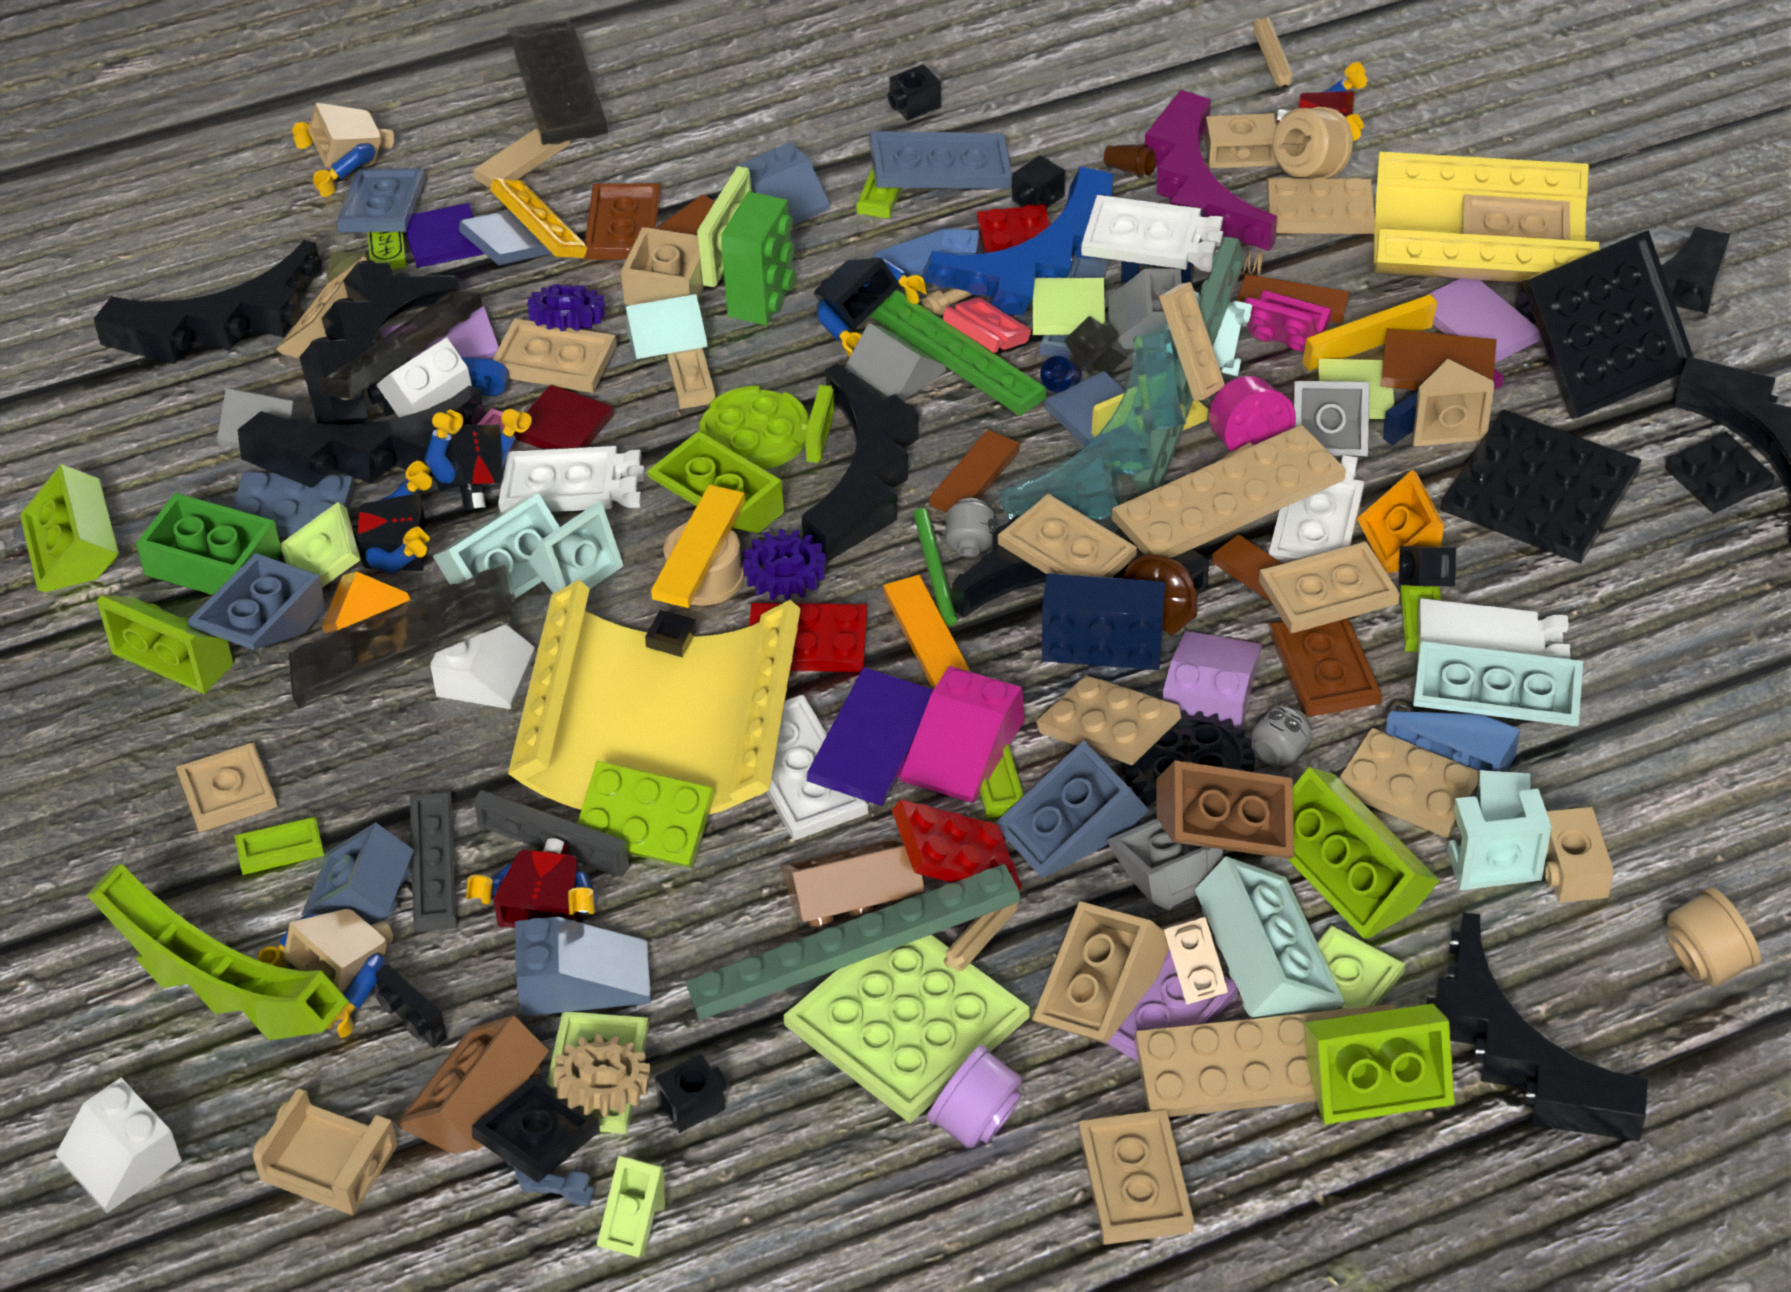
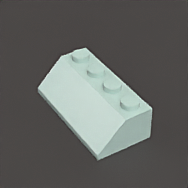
[1413,641,1583,727]
[1194,856,1345,1018]

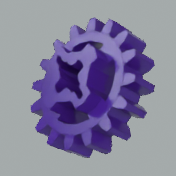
[528,283,605,331]
[743,529,826,601]

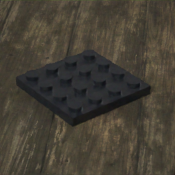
[1521,230,1694,419]
[1440,409,1642,564]

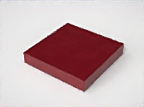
[514,385,614,450]

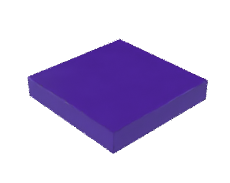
[405,203,484,268]

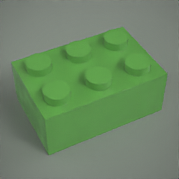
[721,191,796,326]
[136,493,282,595]

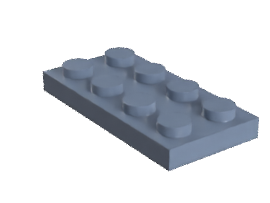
[869,131,1012,189]

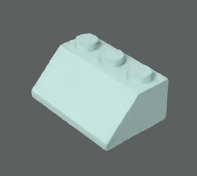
[433,493,560,614]

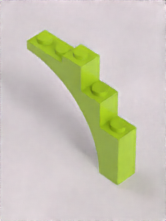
[87,864,349,1041]

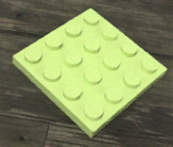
[784,935,1029,1123]

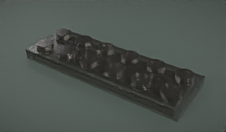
[507,17,608,145]
[289,565,519,709]

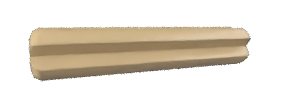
[1253,17,1293,87]
[944,903,1018,972]

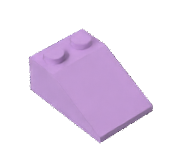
[1163,631,1263,730]

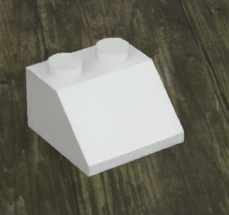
[376,337,472,418]
[430,608,536,709]
[56,1078,181,1214]

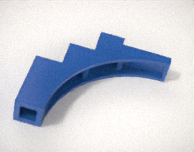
[923,166,1113,316]

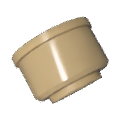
[1273,107,1353,179]
[663,522,744,606]
[1666,886,1762,987]

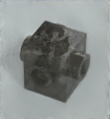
[1064,316,1128,376]

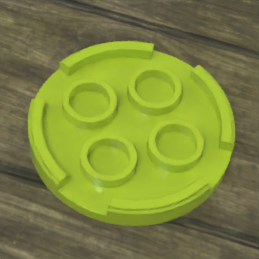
[699,386,809,470]

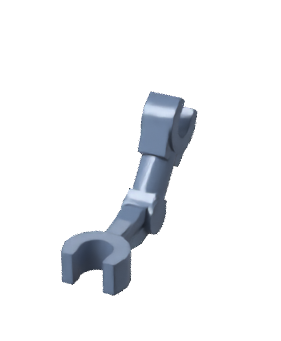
[505,1161,595,1206]

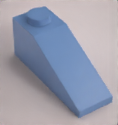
[875,229,979,283]
[1386,711,1521,772]

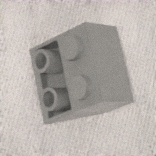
[1108,269,1182,350]

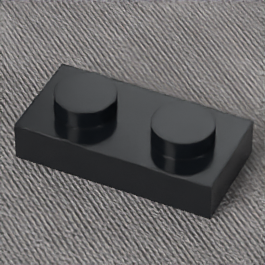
[375,964,447,1048]

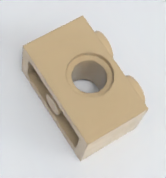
[1205,113,1277,169]
[1545,807,1614,903]

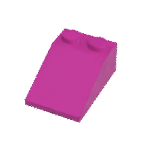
[900,666,1025,804]

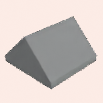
[844,323,946,401]
[1292,381,1369,456]
[217,388,314,449]

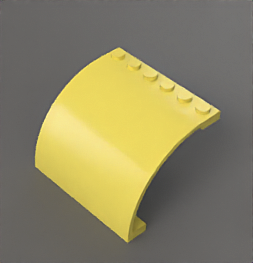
[1373,152,1599,283]
[508,580,800,815]

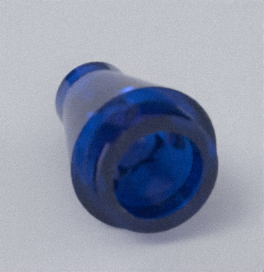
[1040,356,1082,392]

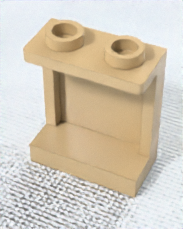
[253,1088,398,1216]

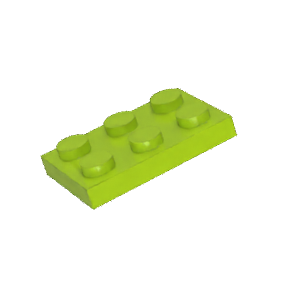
[577,761,715,869]

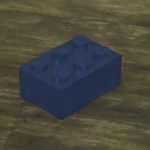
[1042,573,1166,670]

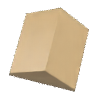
[1412,359,1495,447]

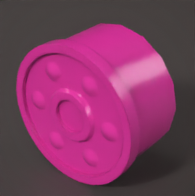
[1209,376,1296,452]

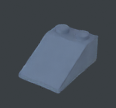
[188,553,325,650]
[994,740,1149,878]
[515,917,651,1017]

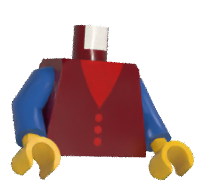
[1277,62,1367,141]
[465,838,598,928]

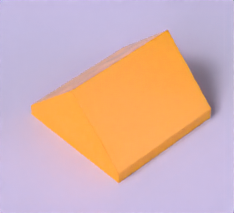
[1357,470,1444,573]
[322,571,410,633]

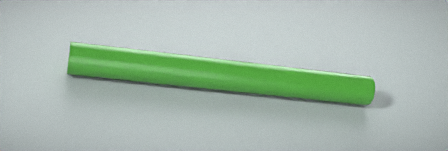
[913,508,957,626]

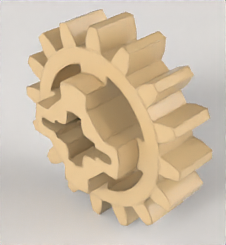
[553,1035,650,1117]

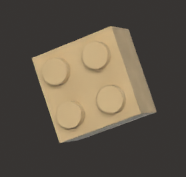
[621,227,705,305]

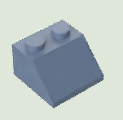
[733,142,830,226]
[301,822,414,925]

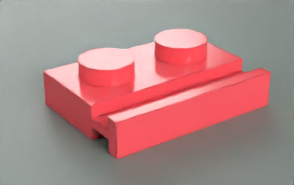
[942,297,1031,353]

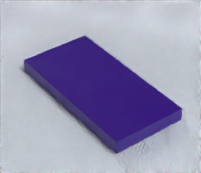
[806,667,934,806]

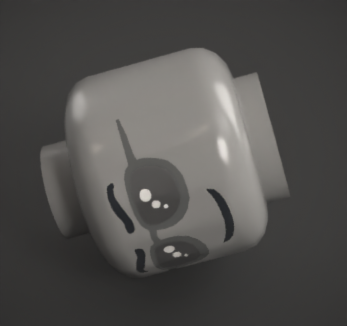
[945,498,996,557]
[1251,706,1312,766]

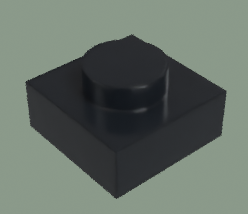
[645,610,697,657]

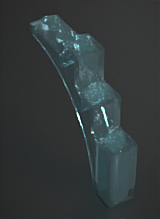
[999,330,1186,521]

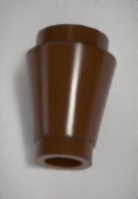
[1103,144,1156,178]

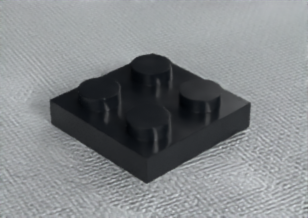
[1665,431,1775,514]
[472,1076,600,1183]

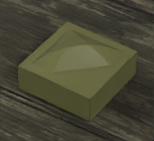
[327,252,368,282]

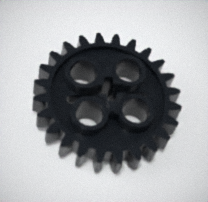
[1122,710,1255,806]

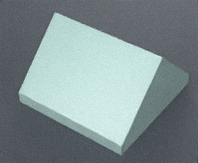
[626,294,707,359]
[528,502,624,594]

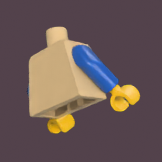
[292,103,394,197]
[258,909,393,1038]

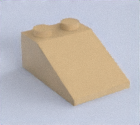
[1032,901,1169,1044]

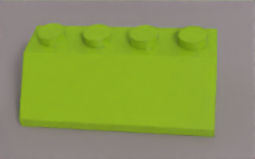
[1287,767,1440,939]

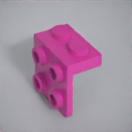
[1244,290,1332,352]

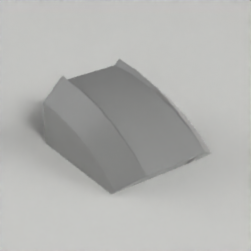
[1107,819,1224,911]

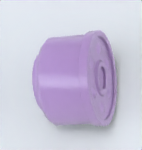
[926,1044,1022,1148]

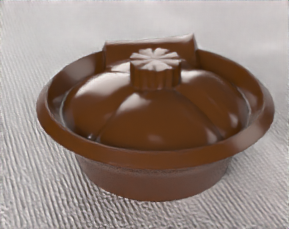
[1123,555,1198,636]

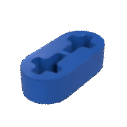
[461,357,509,396]

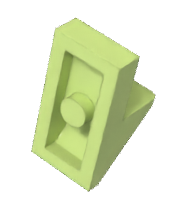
[596,1156,665,1258]

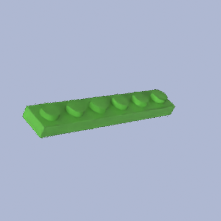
[869,290,1046,416]

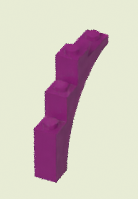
[1145,90,1277,251]

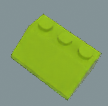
[647,431,784,533]
[20,464,119,593]
[96,595,234,694]
[1304,1003,1455,1125]

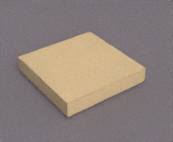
[176,742,277,833]

